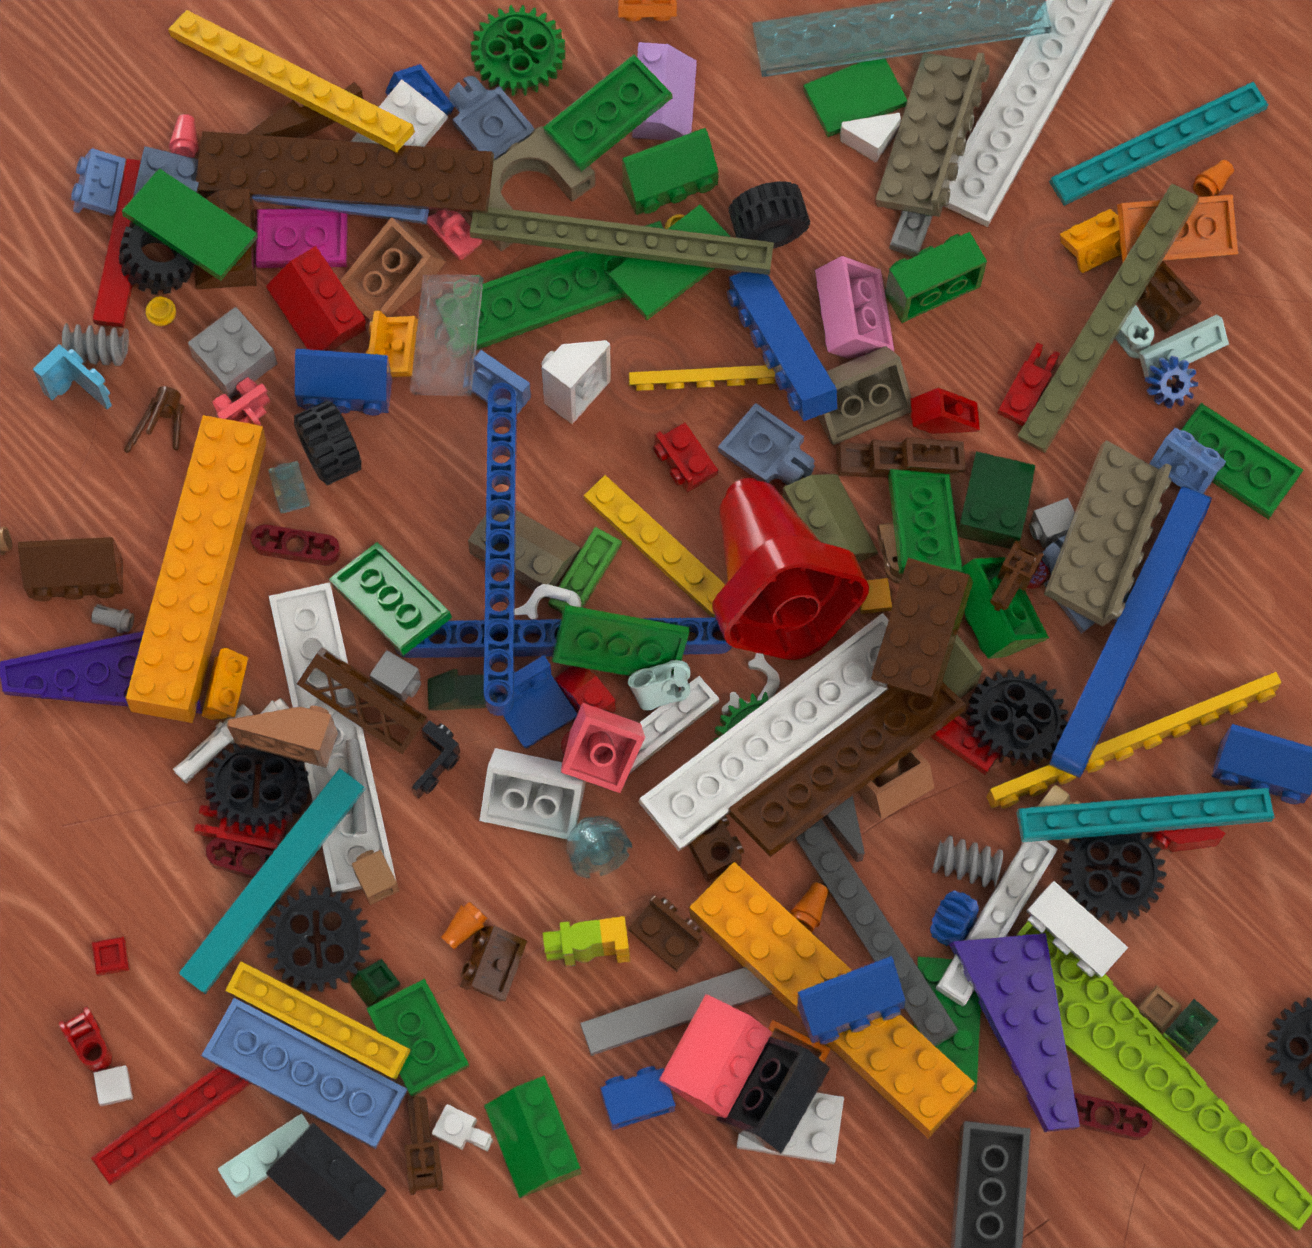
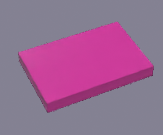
[256,209,348,268]

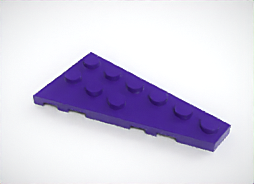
[0,631,202,713]
[949,933,1080,1132]

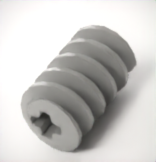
[62,323,129,366]
[932,835,1003,887]

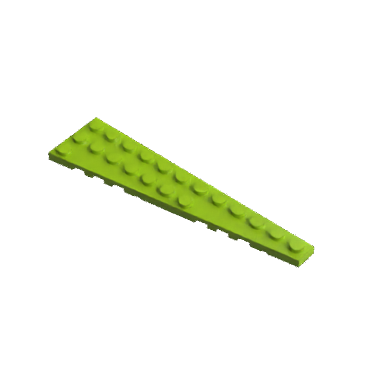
[1016,921,1312,1231]

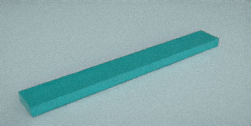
[1049,81,1269,206]
[179,768,366,994]
[1016,788,1275,843]

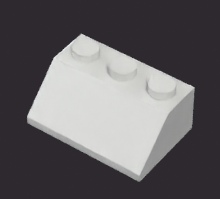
[541,340,611,424]
[479,748,586,841]
[1026,881,1128,977]

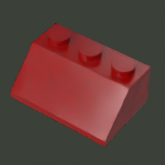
[266,246,366,351]

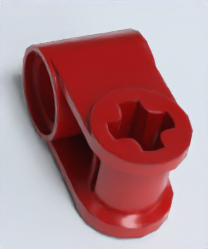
[58,1006,112,1072]

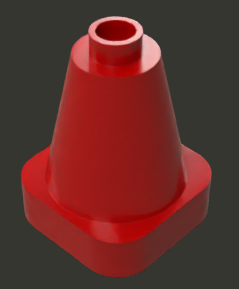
[712,478,869,660]

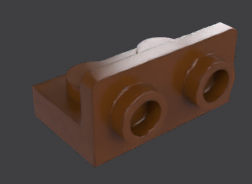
[1137,261,1202,332]
[628,895,703,972]
[460,926,527,1002]

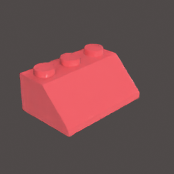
[659,995,772,1118]

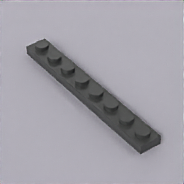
[795,819,958,1047]

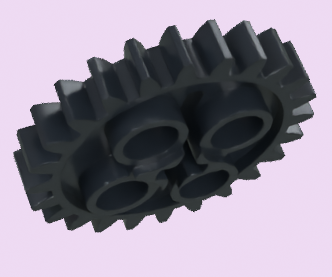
[966,669,1068,767]
[205,743,309,833]
[1060,833,1167,924]
[265,886,371,992]
[1265,997,1312,1102]

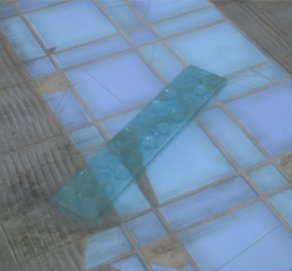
[753,0,1051,77]

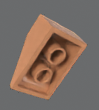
[340,217,447,321]
[227,706,338,768]
[859,748,934,819]

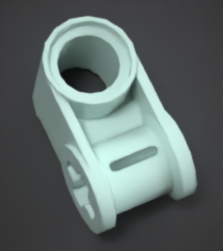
[1115,305,1154,358]
[628,660,691,711]

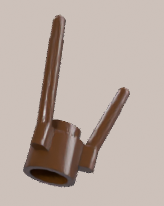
[124,386,184,453]

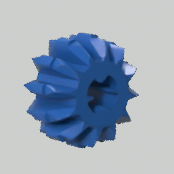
[1145,356,1198,408]
[930,890,979,946]

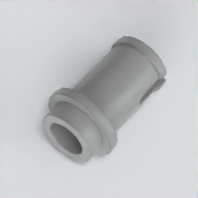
[91,604,134,633]

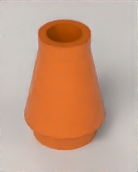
[1193,160,1234,197]
[791,882,829,932]
[441,901,488,950]

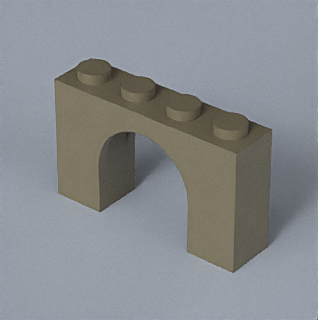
[468,126,595,251]

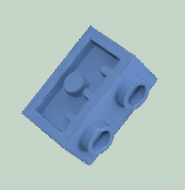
[71,148,126,216]
[465,350,531,414]
[1149,428,1226,494]

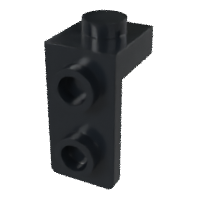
[412,720,460,798]

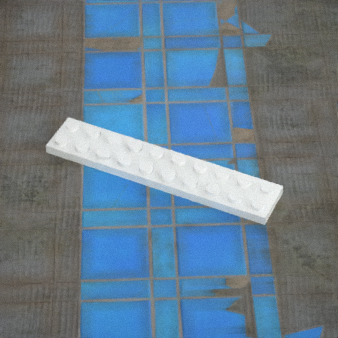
[945,0,1114,227]
[269,582,396,895]
[638,613,889,851]

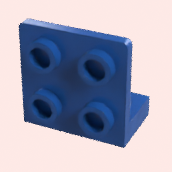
[491,655,577,749]

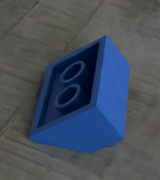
[295,349,392,416]
[1211,724,1312,804]
[797,956,906,1045]

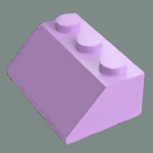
[632,42,697,140]

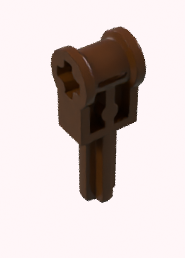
[990,540,1044,611]
[405,1096,444,1195]

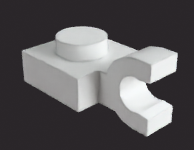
[432,1104,493,1152]

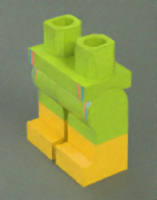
[543,916,630,967]

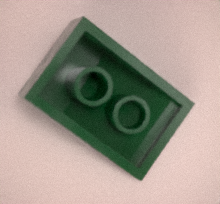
[957,451,1036,549]

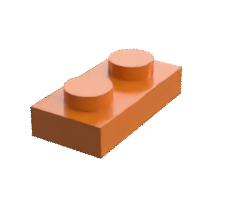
[618,0,677,21]

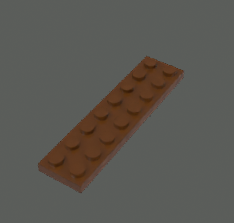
[728,682,966,857]

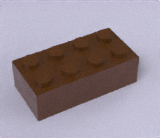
[871,558,973,702]

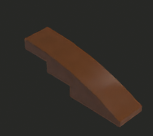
[247,82,364,138]
[836,438,966,477]

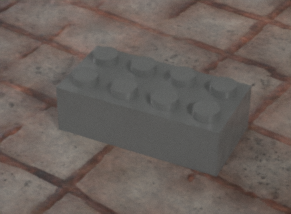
[951,1121,1031,1248]

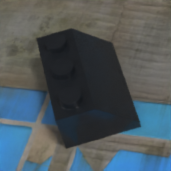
[716,1036,830,1154]
[265,1123,387,1241]

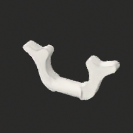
[515,584,581,620]
[722,653,780,714]

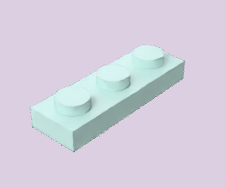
[1138,315,1229,378]
[218,1113,309,1198]

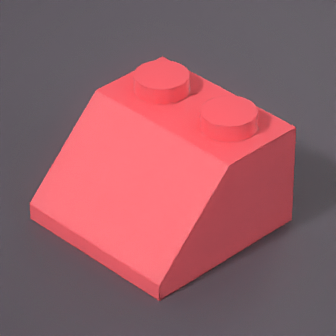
[561,703,645,793]

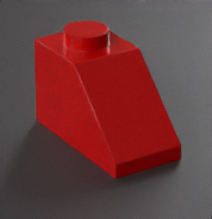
[910,387,980,434]
[554,666,616,713]
[1146,826,1226,852]

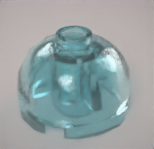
[566,816,632,878]

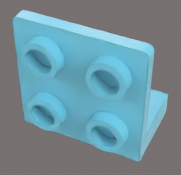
[33,344,112,410]

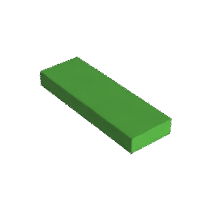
[548,527,622,614]

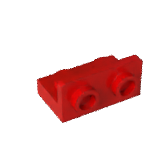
[653,422,718,493]

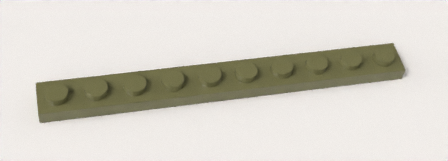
[1018,183,1199,453]
[470,207,774,275]

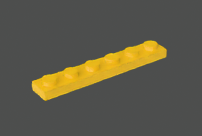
[629,365,775,391]
[584,475,725,618]
[226,961,411,1079]

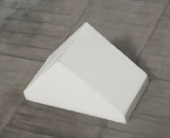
[840,113,901,162]

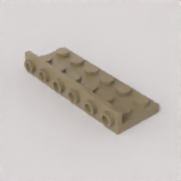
[876,52,990,217]
[1044,440,1172,626]

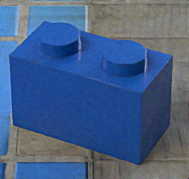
[600,1066,675,1130]

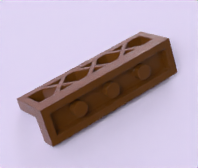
[297,647,427,754]

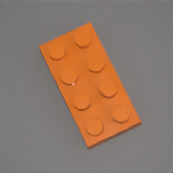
[1117,194,1238,262]

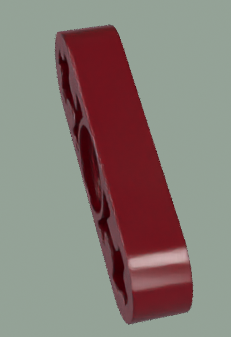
[251,524,341,566]
[206,838,273,879]
[1074,1093,1152,1140]

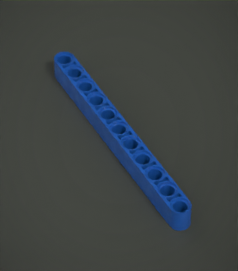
[484,383,517,716]
[1050,486,1212,778]
[394,617,732,658]

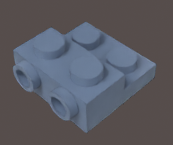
[133,146,199,197]

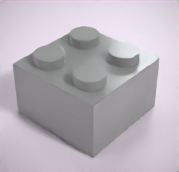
[188,307,277,399]

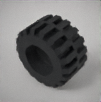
[728,181,810,249]
[119,222,195,295]
[294,400,362,485]

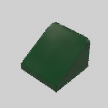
[351,959,401,1007]

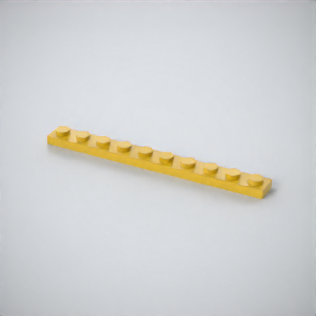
[168,10,415,153]
[986,672,1282,809]

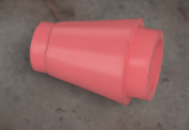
[169,115,199,158]

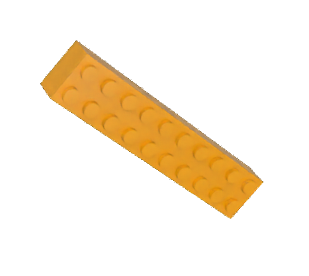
[126,415,267,723]
[689,862,975,1138]

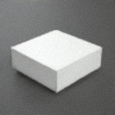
[94,1065,133,1106]

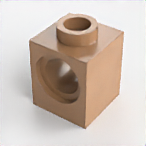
[351,850,399,905]

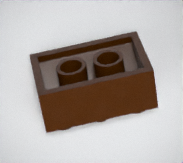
[195,188,257,290]
[18,537,123,601]

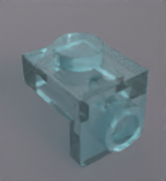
[268,461,310,513]

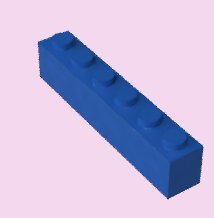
[727,272,838,421]

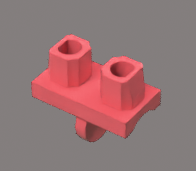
[427,210,483,261]
[212,377,270,426]

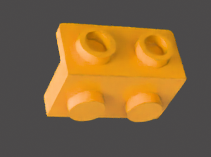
[1059,209,1122,273]
[365,311,419,377]
[202,648,248,720]

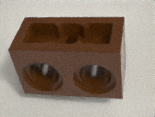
[688,816,744,882]

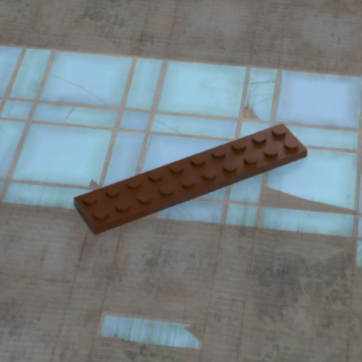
[196,131,494,214]

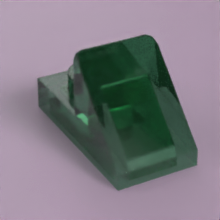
[428,669,486,711]
[1162,999,1219,1058]

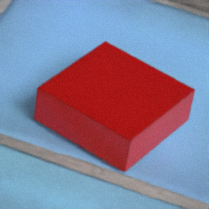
[92,937,130,976]

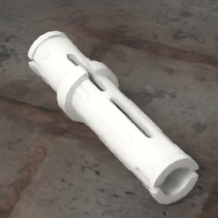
[173,704,254,784]

